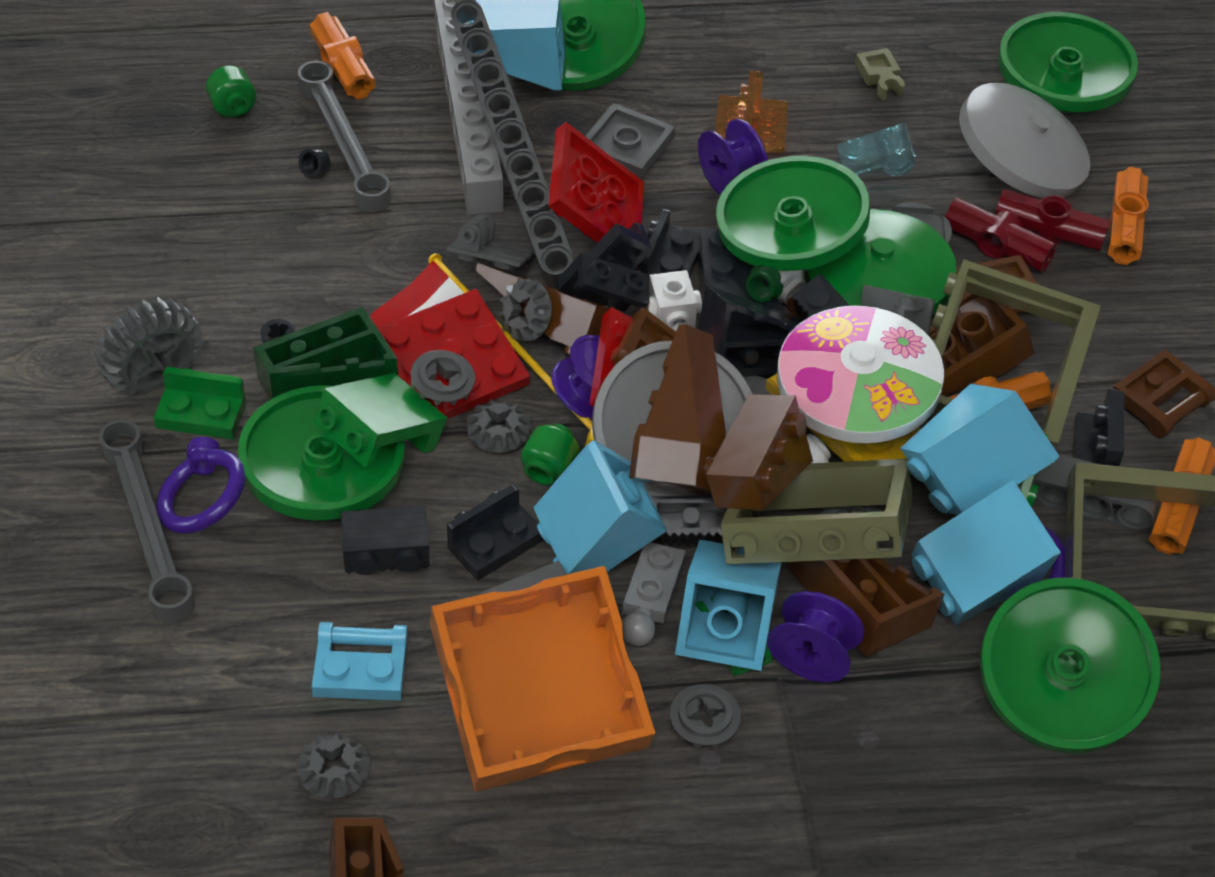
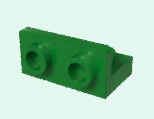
[153,367,246,440]

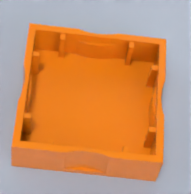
[430,566,655,792]

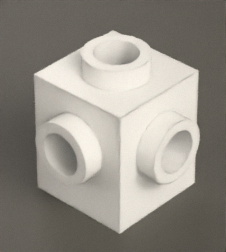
[645,270,702,331]

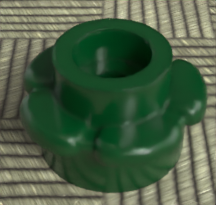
[746,265,784,302]

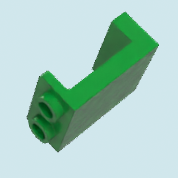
[314,373,447,467]

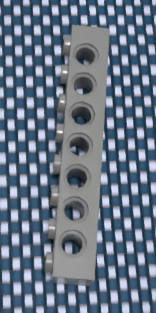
[434,0,504,215]

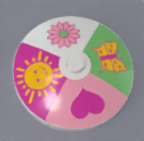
[777,306,944,443]

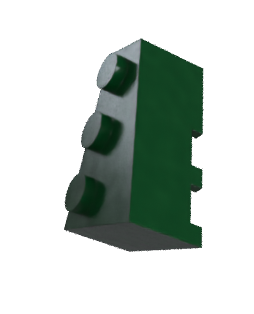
[253,306,398,400]

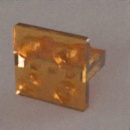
[715,70,788,153]

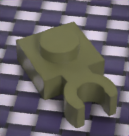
[855,48,905,100]

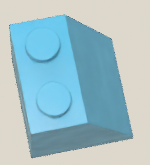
[469,0,565,90]
[900,384,1060,515]
[533,440,668,574]
[911,480,1061,626]
[675,540,782,671]

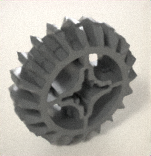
[94,297,203,396]

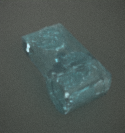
[837,122,915,176]

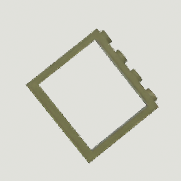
[930,259,1101,449]
[721,458,913,564]
[1064,462,1215,640]

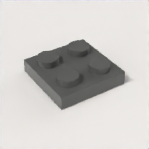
[585,103,675,179]

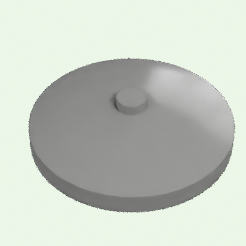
[959,83,1090,198]
[592,341,752,496]

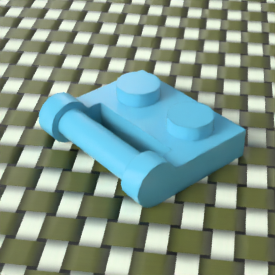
[312,622,408,701]

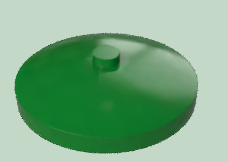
[560,0,647,91]
[998,12,1138,112]
[716,156,870,271]
[804,209,956,315]
[238,385,405,520]
[980,578,1160,753]

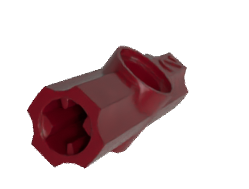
[995,189,1111,251]
[945,197,1057,273]

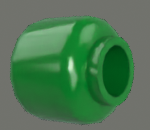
[206,65,256,118]
[520,424,580,485]

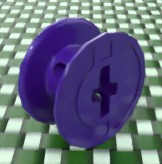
[698,118,768,196]
[552,335,599,421]
[767,591,865,683]

